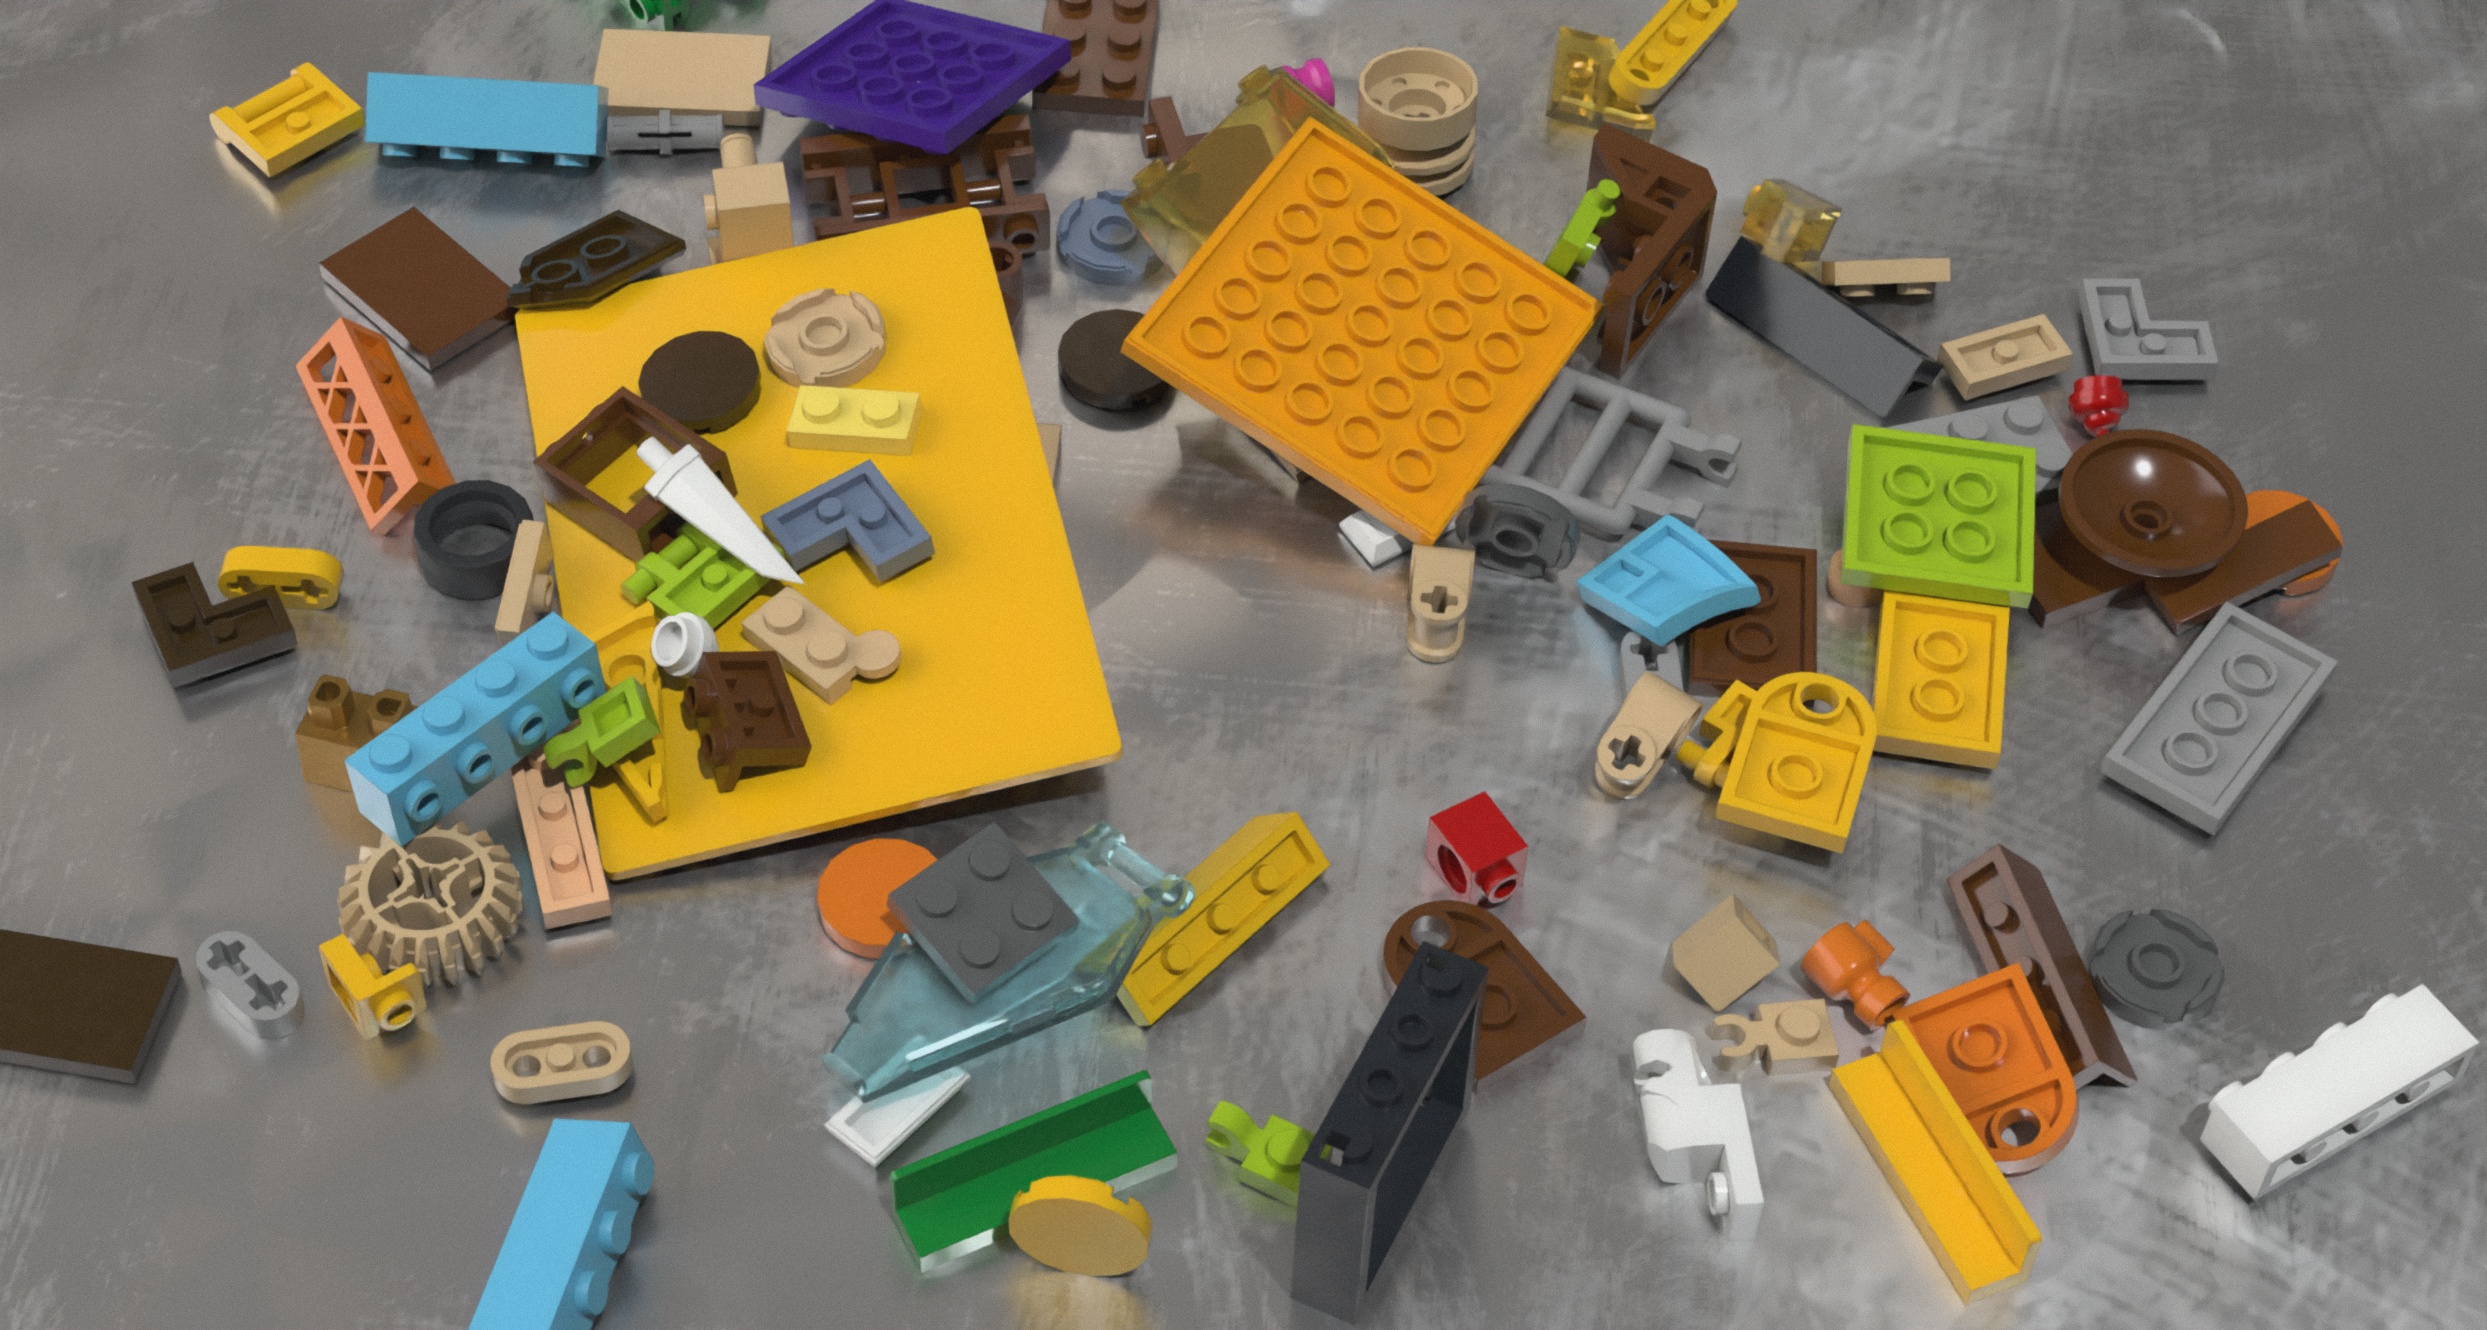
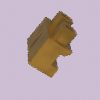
[295,674,419,793]

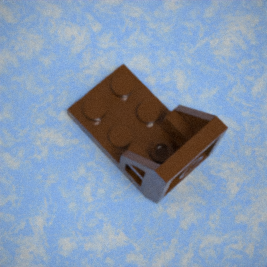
[1586,123,1717,380]

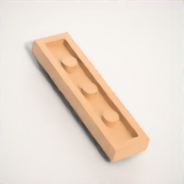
[510,726,612,929]

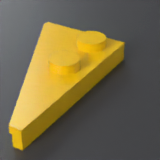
[578,601,669,822]

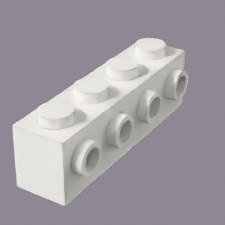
[2200,984,2480,1200]

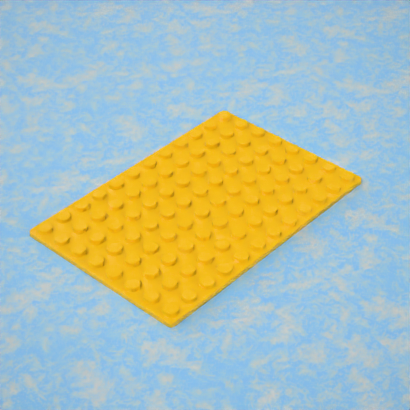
[515,207,1123,880]

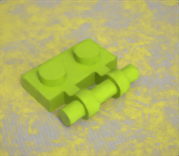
[1543,179,1620,284]
[621,521,785,629]

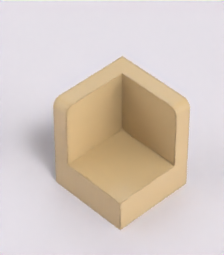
[1672,894,1780,1011]

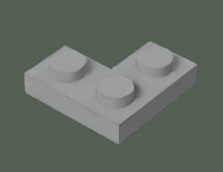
[2078,278,2219,380]

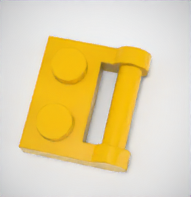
[209,62,365,177]

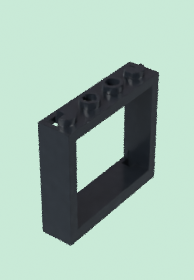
[1290,941,1489,1326]

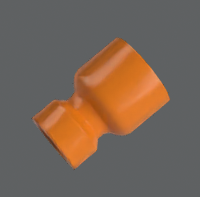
[1800,920,1910,1031]

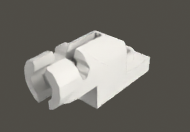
[1630,1029,1764,1242]

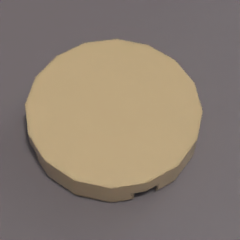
[764,288,888,388]

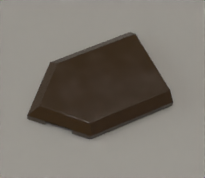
[506,209,687,310]

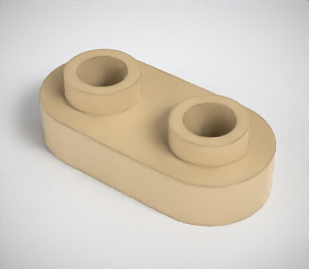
[490,1021,633,1104]

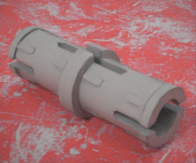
[607,110,725,155]

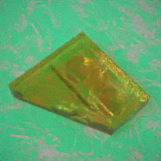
[1545,26,1656,142]

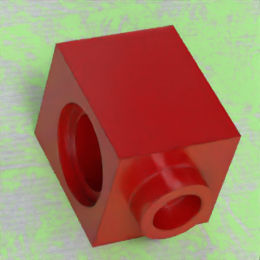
[1425,791,1529,907]

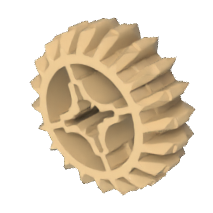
[337,820,524,991]

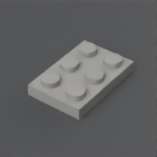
[1886,395,2073,508]

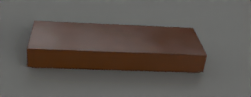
[2145,500,2343,635]

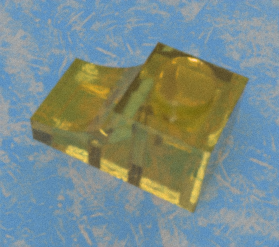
[1740,179,1843,263]

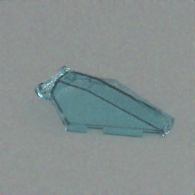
[820,822,1195,1104]

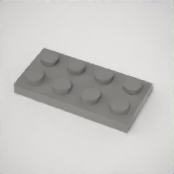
[2100,601,2339,836]

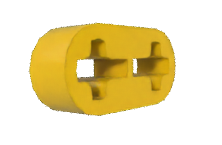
[218,546,344,610]

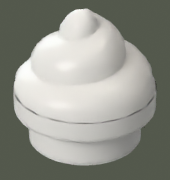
[651,612,719,678]

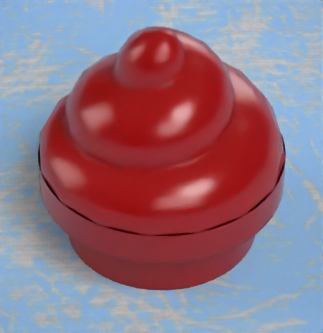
[2068,375,2129,438]

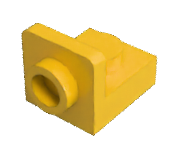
[319,933,427,1041]

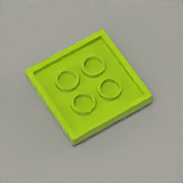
[1840,424,2036,609]

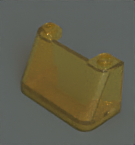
[1119,64,1395,279]

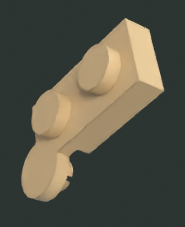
[741,585,902,705]

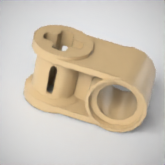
[1406,544,1475,663]
[1595,670,1704,800]

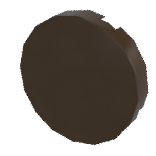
[1058,309,1170,410]
[638,331,762,433]

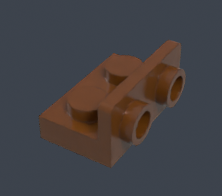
[684,651,812,791]

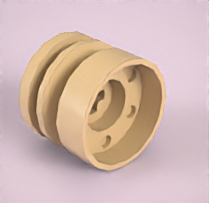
[1357,47,1478,196]

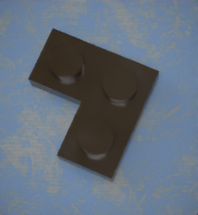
[131,562,298,688]

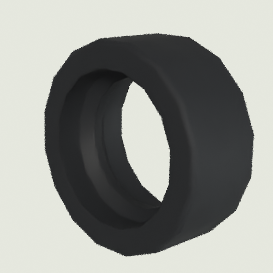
[413,480,534,599]

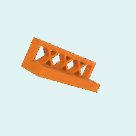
[295,317,456,536]

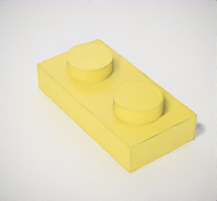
[786,385,923,456]

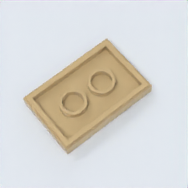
[593,28,772,127]

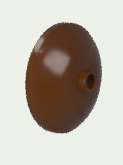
[2058,429,2248,577]

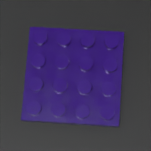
[753,0,1071,155]

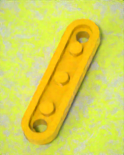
[1608,0,1738,105]

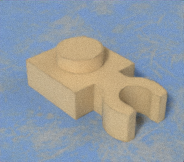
[1711,998,1839,1076]

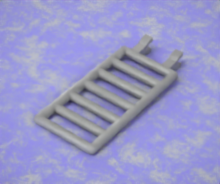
[1479,366,1742,535]

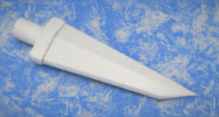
[637,437,806,585]

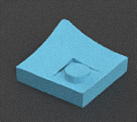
[1576,514,1761,647]

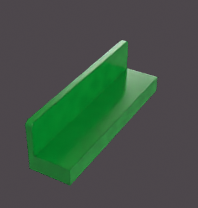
[890,1070,1178,1273]

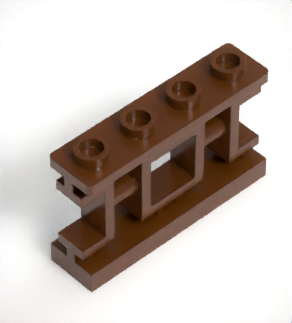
[799,113,1050,254]

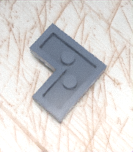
[760,459,935,582]

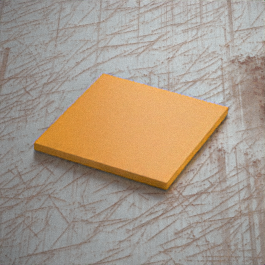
[1120,116,1607,546]

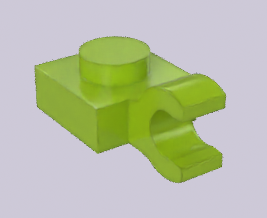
[543,676,661,788]
[1204,1100,1334,1209]

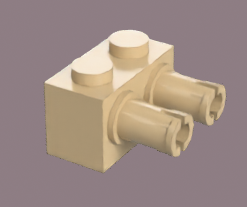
[703,133,793,265]

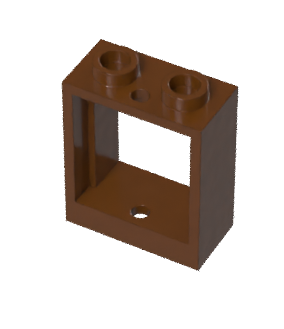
[533,386,738,563]

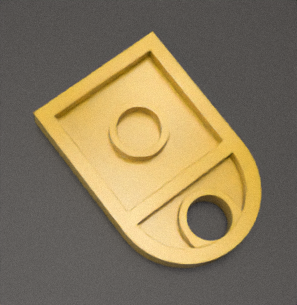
[1715,672,1877,854]

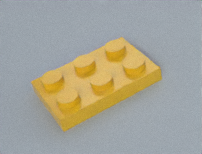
[1872,590,2010,769]

